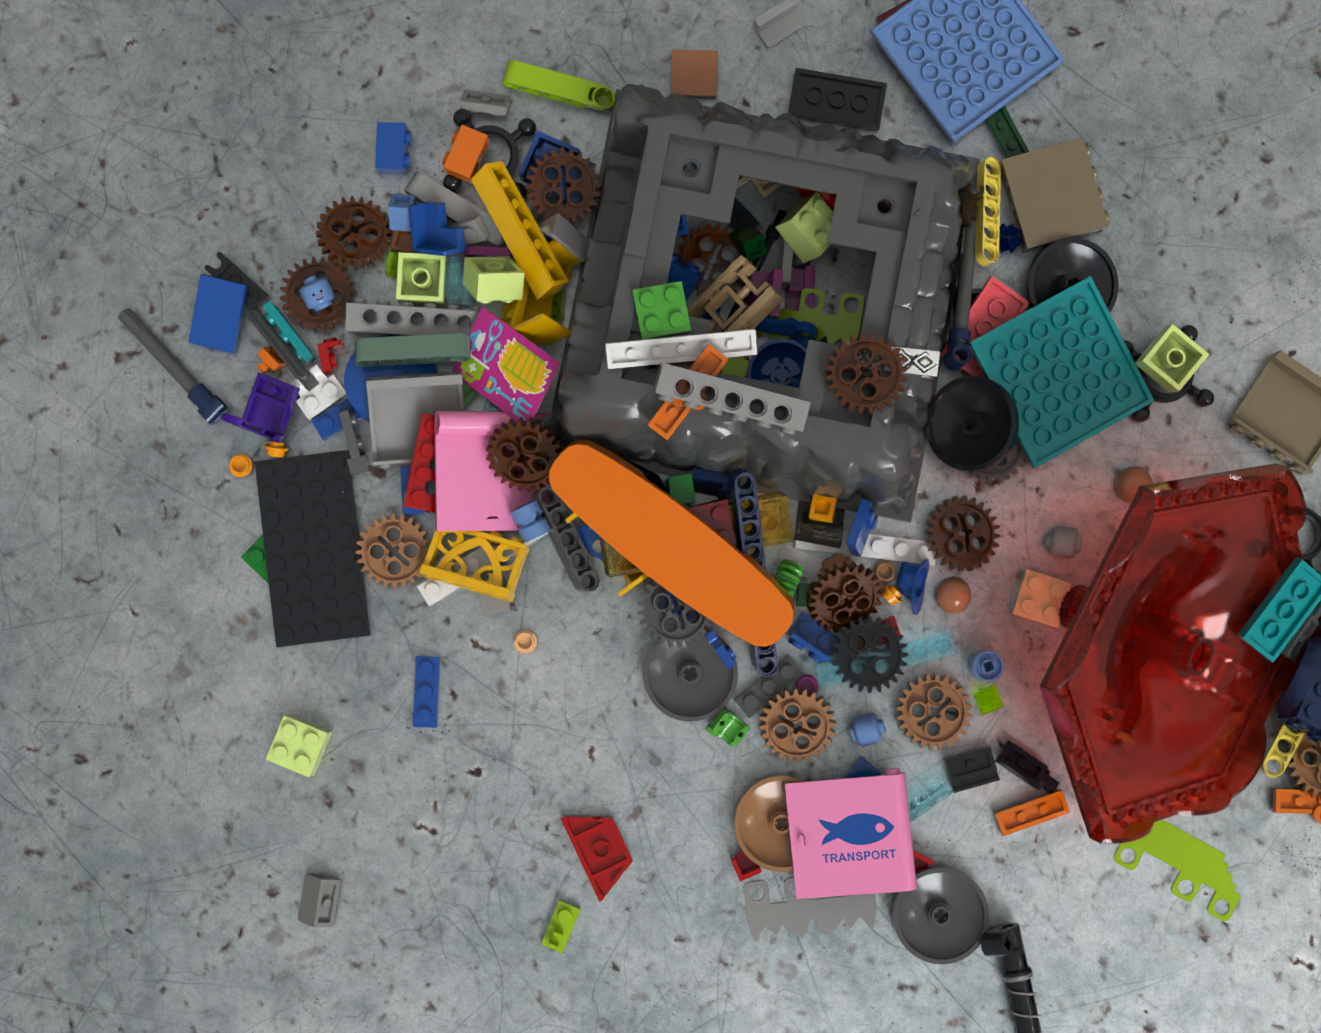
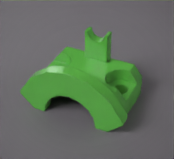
[705,707,750,747]

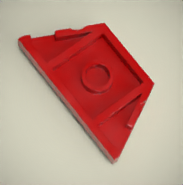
[560,816,633,902]

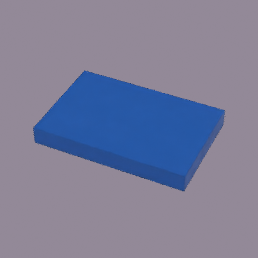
[188,274,248,353]

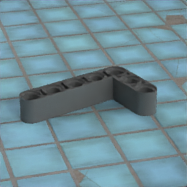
[532,483,600,592]

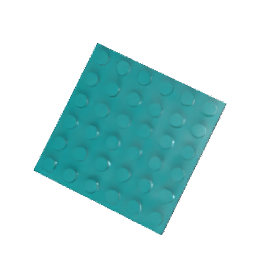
[969,276,1154,468]

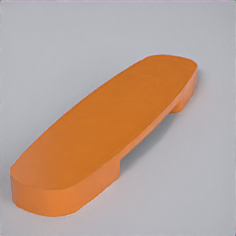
[549,439,794,647]

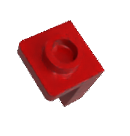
[317,338,345,375]

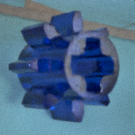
[999,223,1023,253]

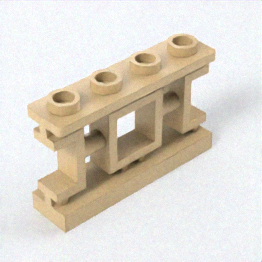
[687,255,784,333]

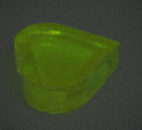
[385,249,402,279]
[552,290,567,321]

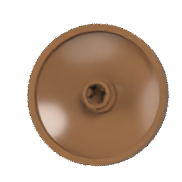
[734,775,805,872]

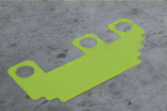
[1114,816,1241,921]

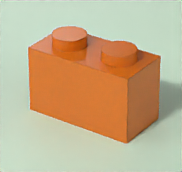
[442,125,490,184]

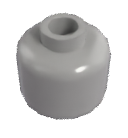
[1046,526,1082,558]

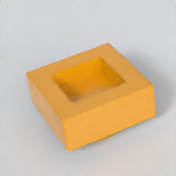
[809,494,837,523]

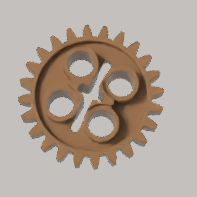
[355,513,431,589]
[895,673,973,750]
[759,686,836,763]
[1286,731,1321,801]

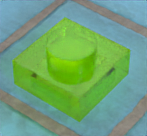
[972,685,1004,716]

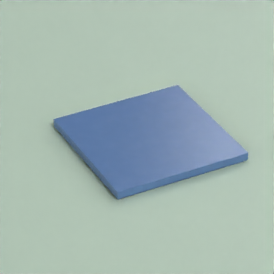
[870,0,1065,144]

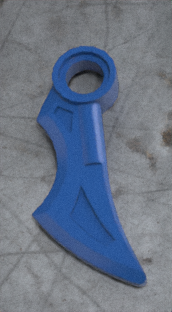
[755,317,819,346]

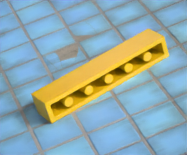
[471,161,569,300]

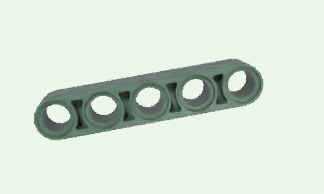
[355,333,470,367]

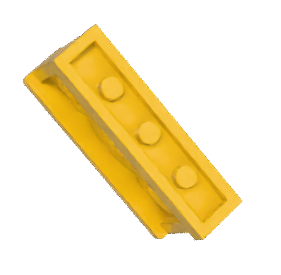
[419,529,530,603]

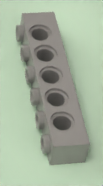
[345,299,482,336]
[653,363,811,435]

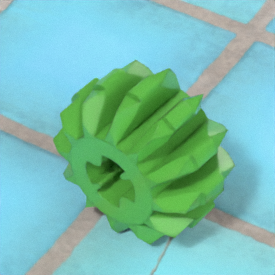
[775,559,803,598]

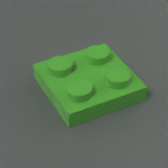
[632,281,691,339]

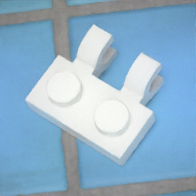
[290,365,346,421]

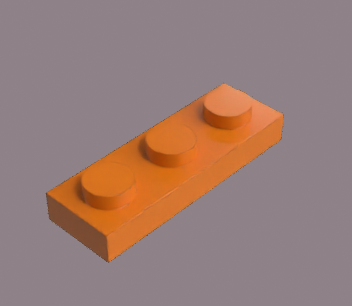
[994,789,1070,836]

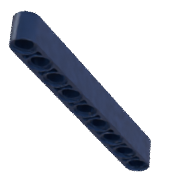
[729,468,778,677]

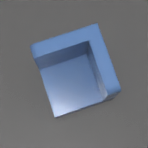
[388,194,416,232]

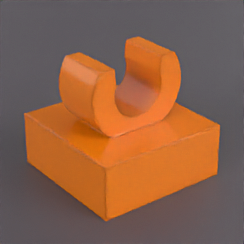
[257,346,286,374]

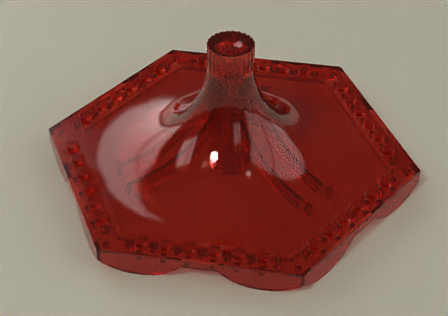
[1040,463,1321,844]

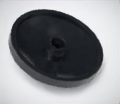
[1026,238,1119,312]
[926,376,1019,471]

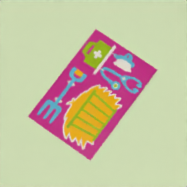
[452,307,560,423]

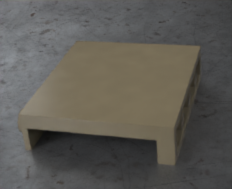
[999,138,1110,253]
[1227,350,1321,475]

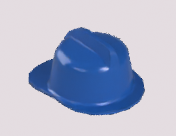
[897,559,929,615]

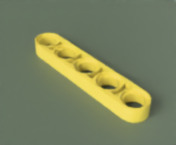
[975,157,1001,266]
[1261,722,1305,778]

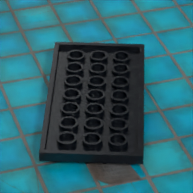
[254,450,371,647]

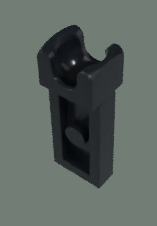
[204,252,269,311]

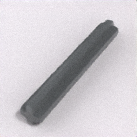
[248,309,309,382]

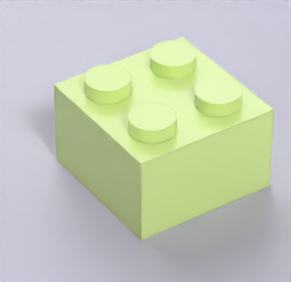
[775,192,833,263]
[396,253,449,306]
[463,256,524,303]
[1134,324,1209,394]
[266,714,333,777]

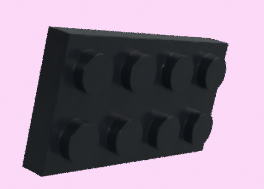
[788,68,887,131]

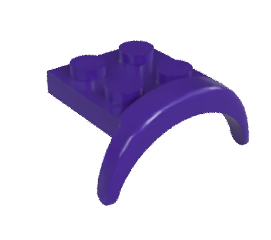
[221,372,300,443]

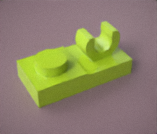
[541,899,581,954]

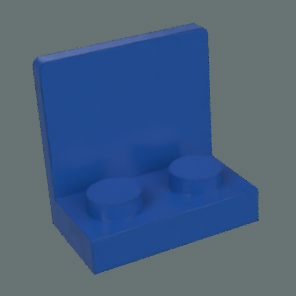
[786,612,839,664]

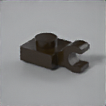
[961,184,985,228]

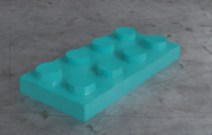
[1237,557,1321,663]

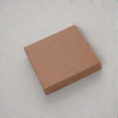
[671,50,718,98]

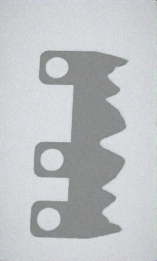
[744,878,877,942]

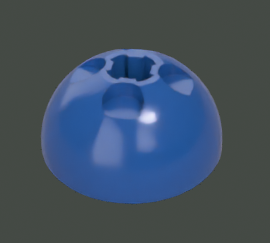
[747,339,807,388]

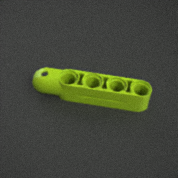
[502,60,615,111]

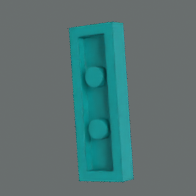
[263,301,317,364]

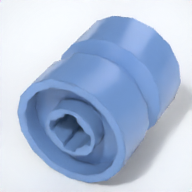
[509,499,551,542]
[968,650,1004,682]

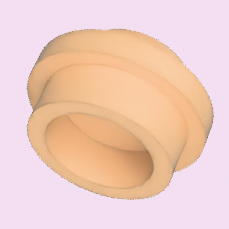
[514,630,537,654]

